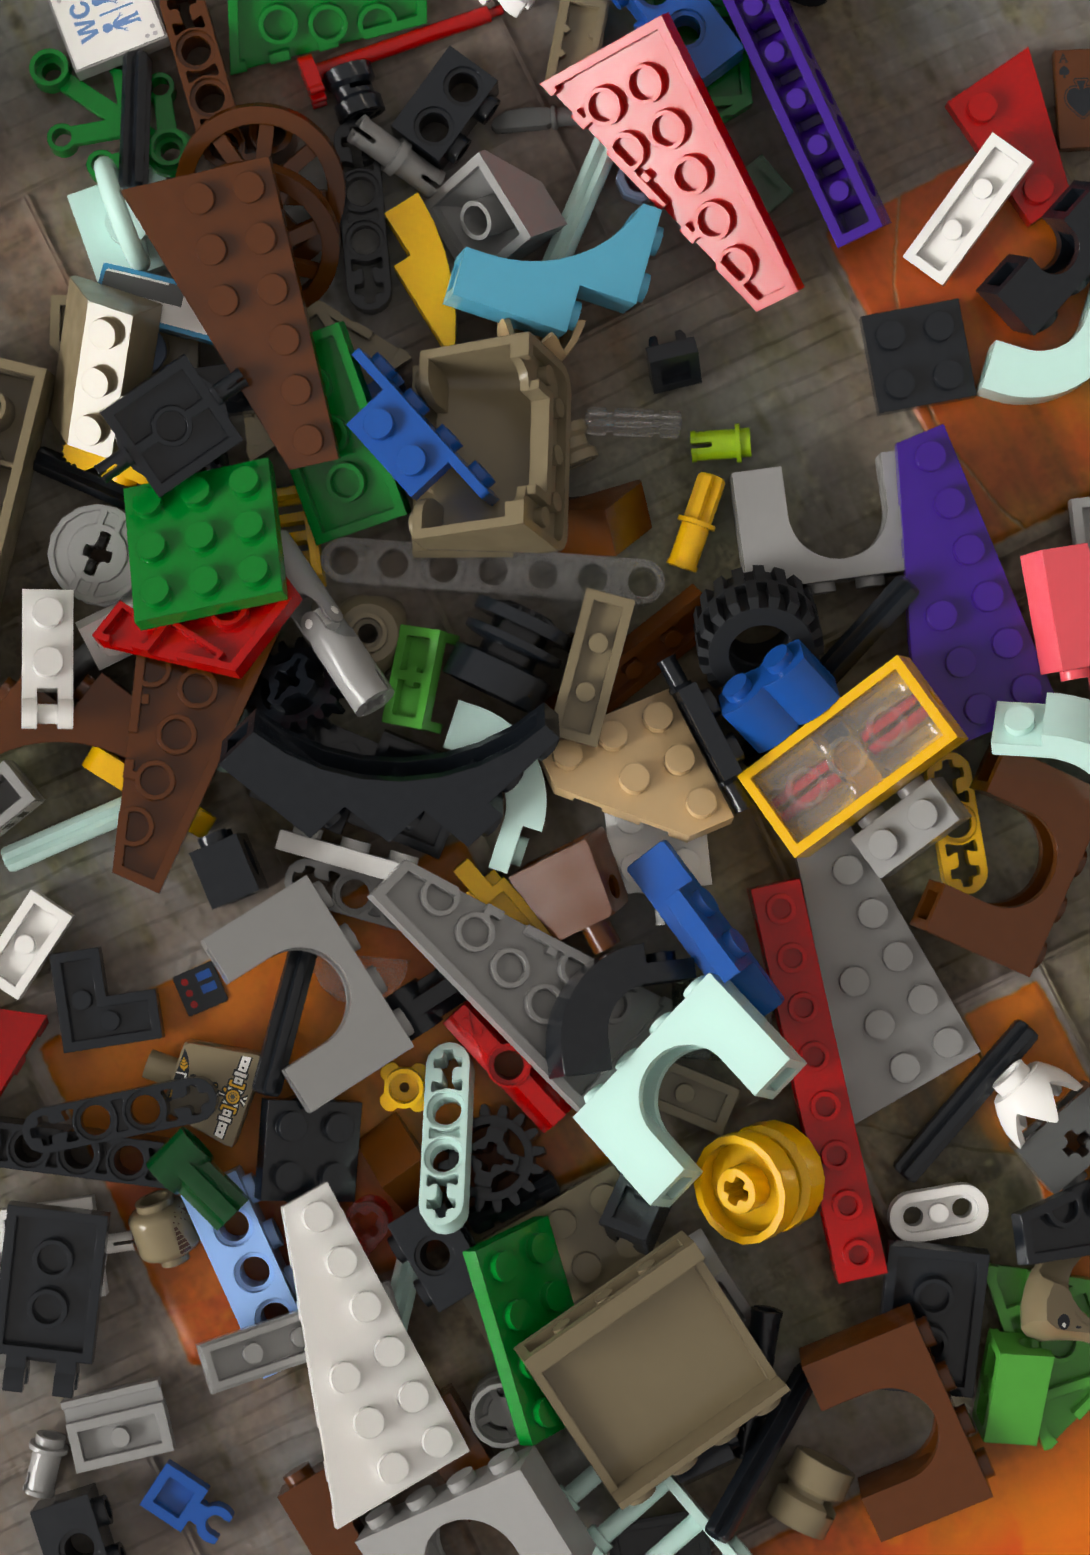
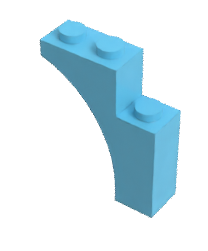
[443,203,664,339]

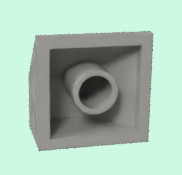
[424,150,567,260]

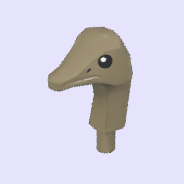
[1020,1257,1090,1344]

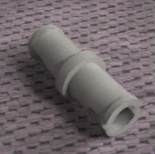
[347,115,446,199]

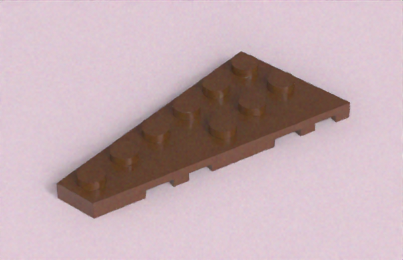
[112,625,284,894]

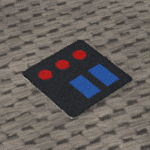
[173,961,228,1016]

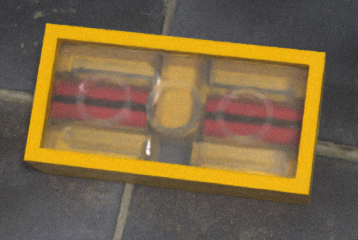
[737,654,969,858]

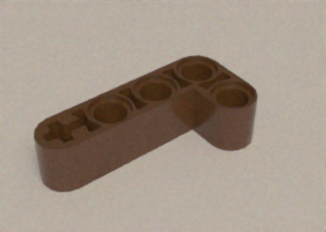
[160,0,298,169]

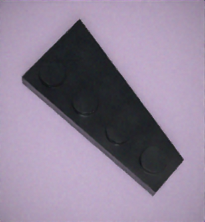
[1011,1178,1090,1265]

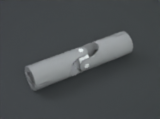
[281,530,395,717]

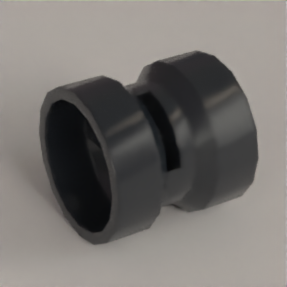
[324,59,385,125]

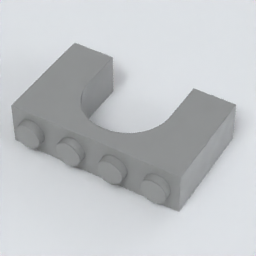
[729,451,905,595]
[200,875,415,1113]
[355,1445,596,1555]

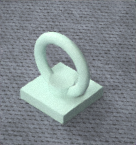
[67,156,167,282]

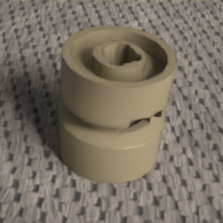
[766,1445,855,1540]

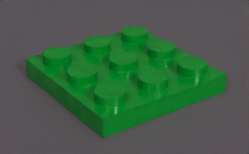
[123,457,288,631]

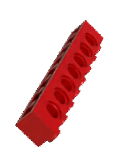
[747,878,888,1284]

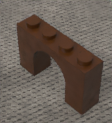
[909,743,1090,977]
[799,1303,996,1542]
[277,1383,495,1555]

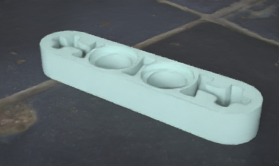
[419,1042,475,1235]

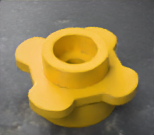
[380,1062,426,1112]

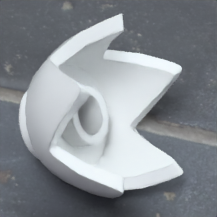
[992,1059,1083,1149]

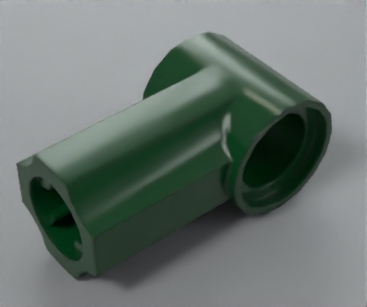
[146,1127,249,1231]

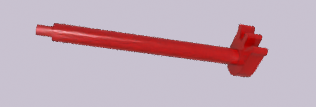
[297,5,504,110]

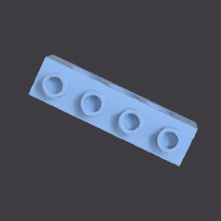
[181,1165,298,1379]

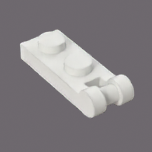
[21,589,74,729]

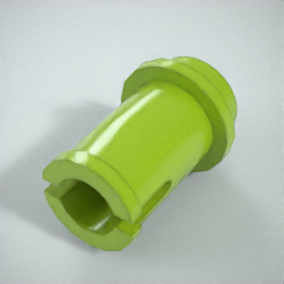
[690,423,752,463]

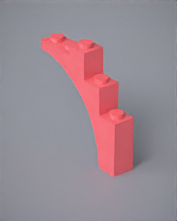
[1020,543,1090,687]

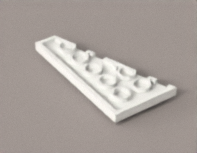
[280,1182,470,1530]

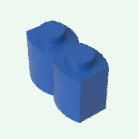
[718,639,840,753]

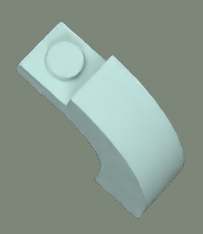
[976,287,1090,405]
[991,692,1090,774]
[443,700,547,873]

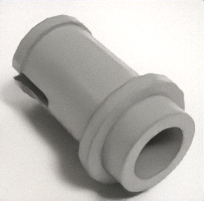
[22,1430,69,1499]

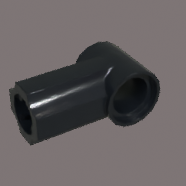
[384,968,467,1041]

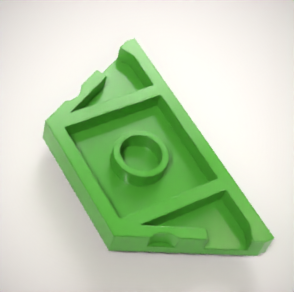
[986,1263,1090,1451]

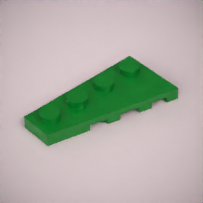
[227,0,427,75]

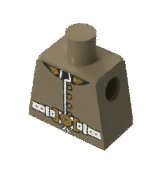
[142,1039,261,1147]

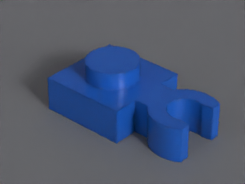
[139,1458,235,1544]

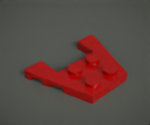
[92,577,303,679]

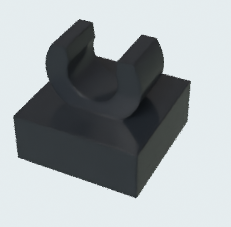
[645,330,702,394]

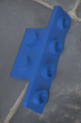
[346,348,500,506]
[627,840,784,1017]

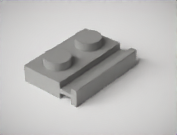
[60,1376,177,1474]

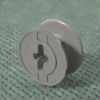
[47,504,132,607]

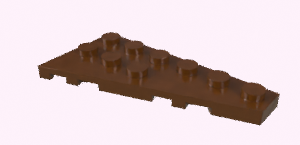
[120,156,341,470]

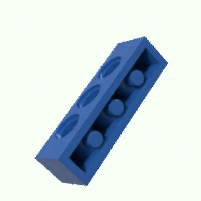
[611,0,744,87]

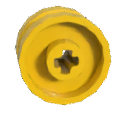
[694,1120,825,1245]

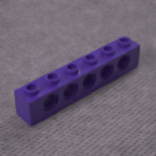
[722,0,892,248]

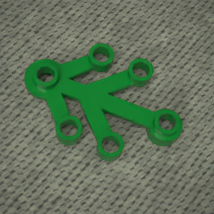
[29,48,191,182]

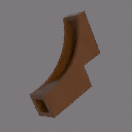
[0,671,132,758]

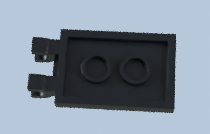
[0,1200,111,1398]

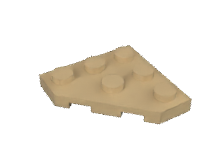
[537,689,734,843]

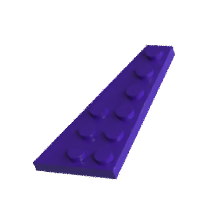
[894,424,1054,743]

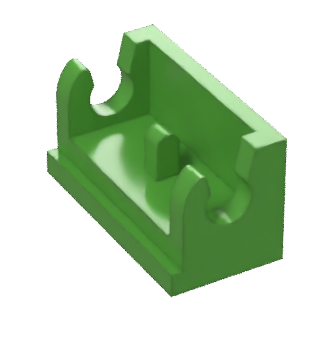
[381,624,460,734]
[972,1328,1055,1446]

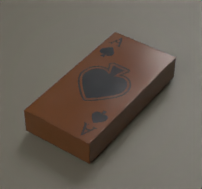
[1052,49,1090,153]

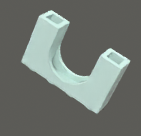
[573,972,807,1208]

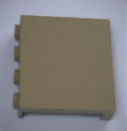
[514,1230,790,1510]

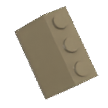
[50,275,163,458]

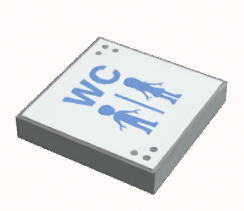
[48,0,171,81]

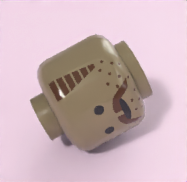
[128,1189,200,1268]

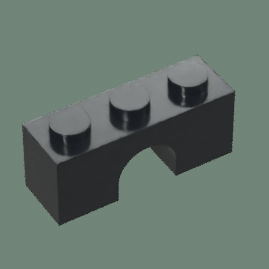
[976,180,1090,336]

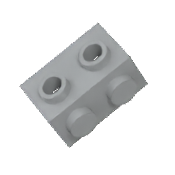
[850,776,972,879]

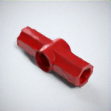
[443,1000,572,1134]

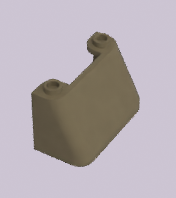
[409,331,572,554]

